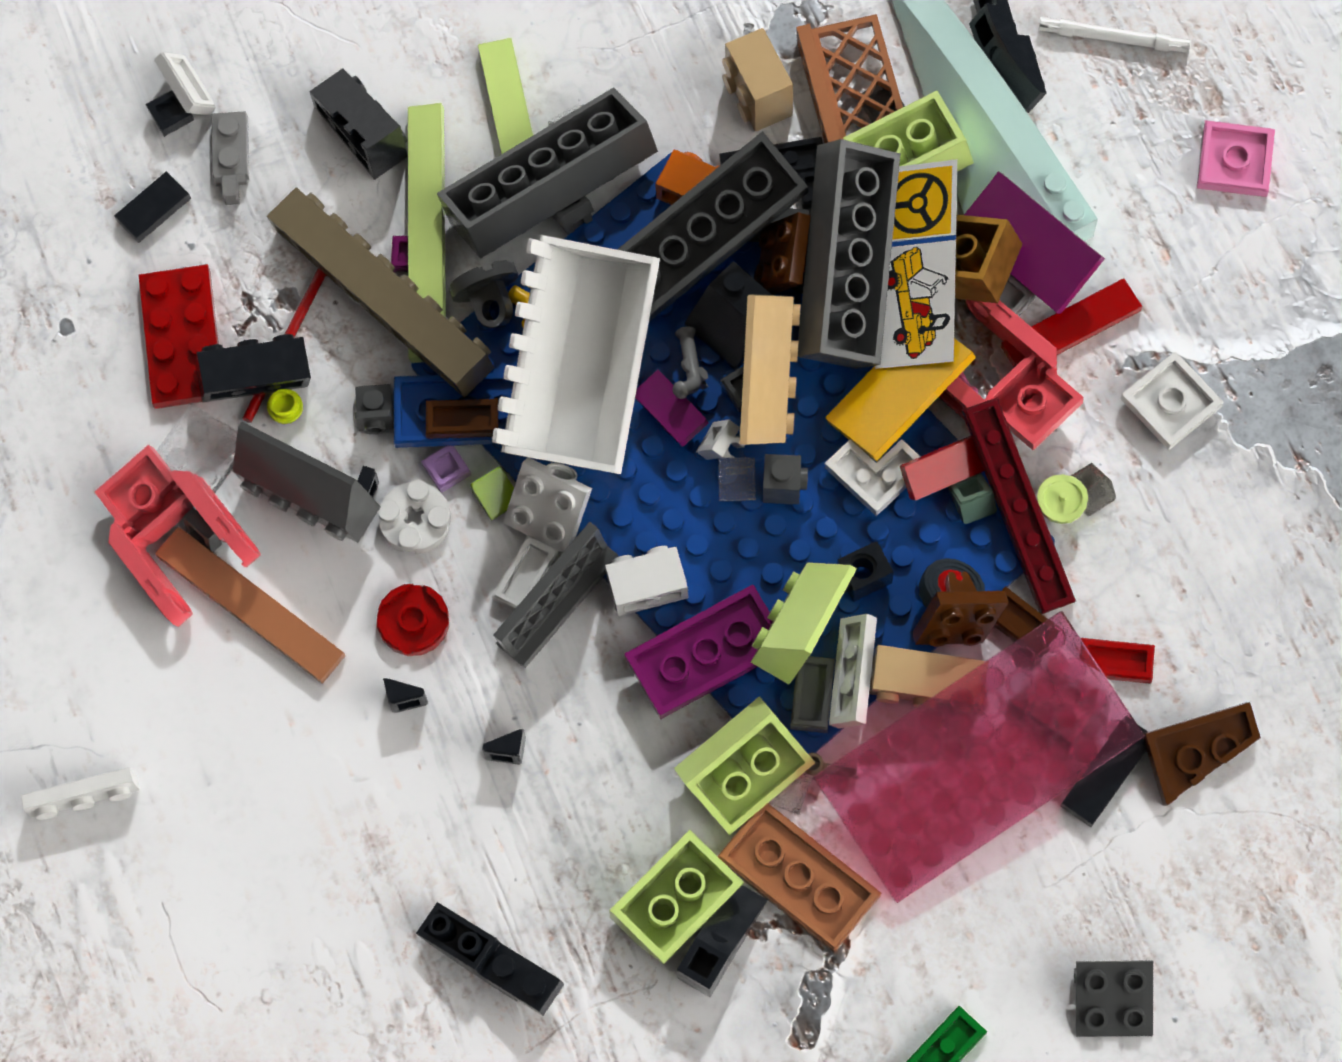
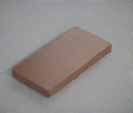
[717,803,882,953]

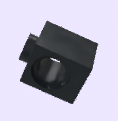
[837,541,894,602]

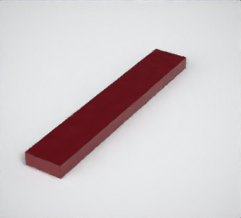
[961,397,1076,614]

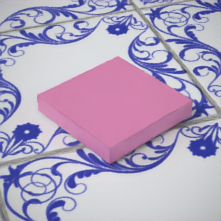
[1197,120,1275,197]

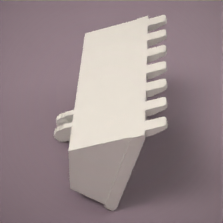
[492,235,660,474]

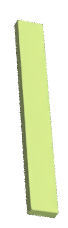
[408,103,446,363]

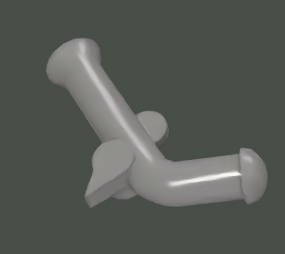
[672,327,709,399]

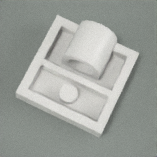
[503,457,592,553]

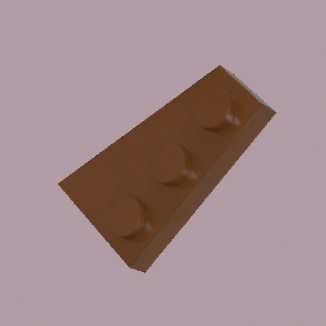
[1142,702,1261,806]

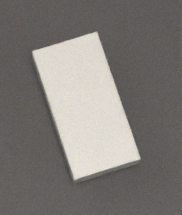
[154,52,216,115]
[492,535,559,611]

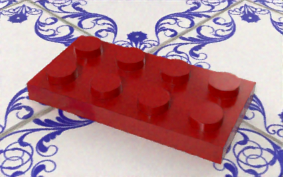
[139,264,219,409]

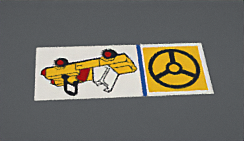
[875,159,958,369]

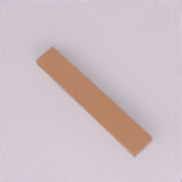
[155,526,345,684]

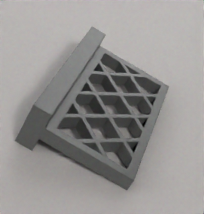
[493,522,619,668]

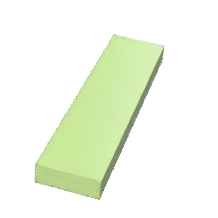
[478,38,533,154]

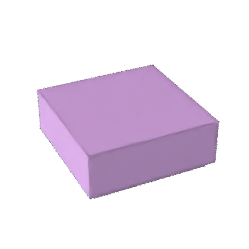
[421,446,471,493]

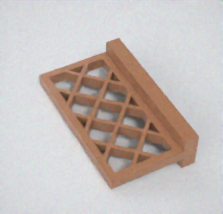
[796,14,903,144]

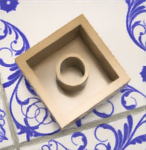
[722,28,793,132]

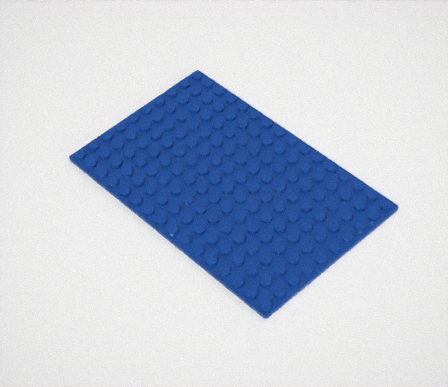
[411,152,1055,754]

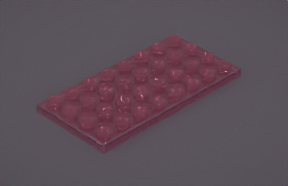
[812,611,1145,903]

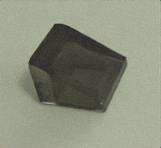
[1071,463,1116,516]

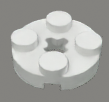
[378,480,451,554]

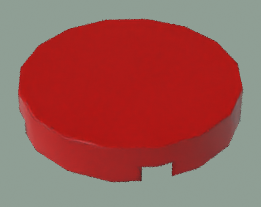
[377,584,449,656]

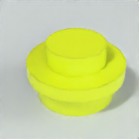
[267,389,303,424]

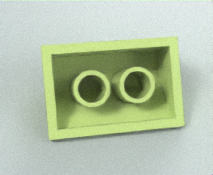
[843,91,974,172]
[751,563,857,684]
[674,696,815,835]
[609,830,744,965]

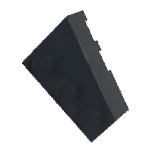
[309,68,408,180]

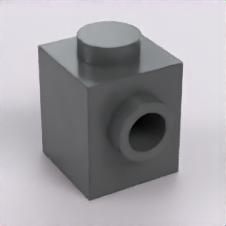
[763,454,808,504]

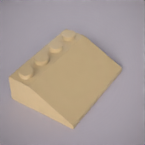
[739,294,801,445]

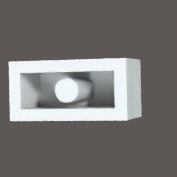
[605,546,689,616]

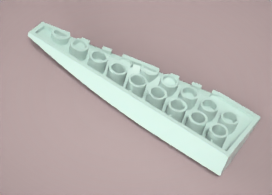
[891,0,1098,241]

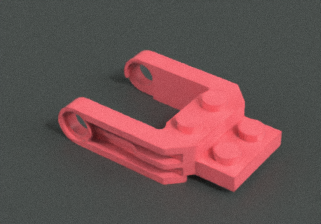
[939,300,1084,450]
[95,445,261,627]

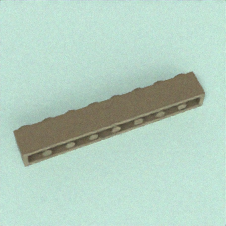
[266,187,495,398]

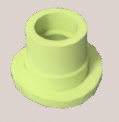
[1037,474,1088,524]

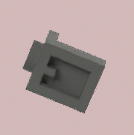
[355,384,394,434]

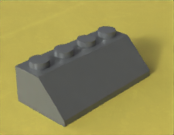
[232,422,381,543]

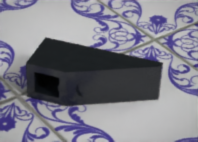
[677,885,768,997]

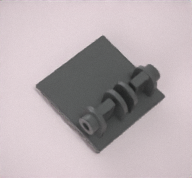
[1074,960,1153,1037]

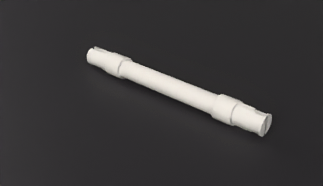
[1038,16,1191,54]

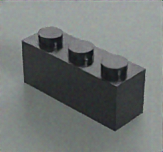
[195,334,311,403]

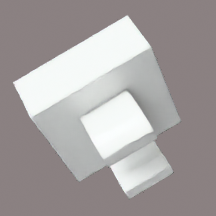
[696,419,746,464]

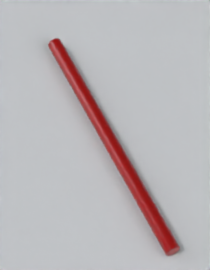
[242,269,326,423]

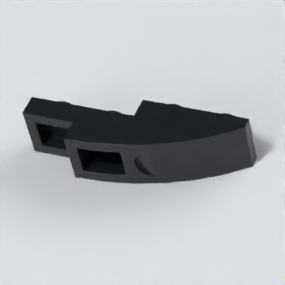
[969,0,1047,113]
[416,902,564,1016]

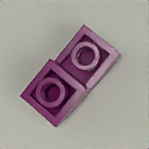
[635,370,709,447]

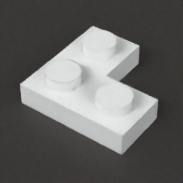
[825,439,920,516]

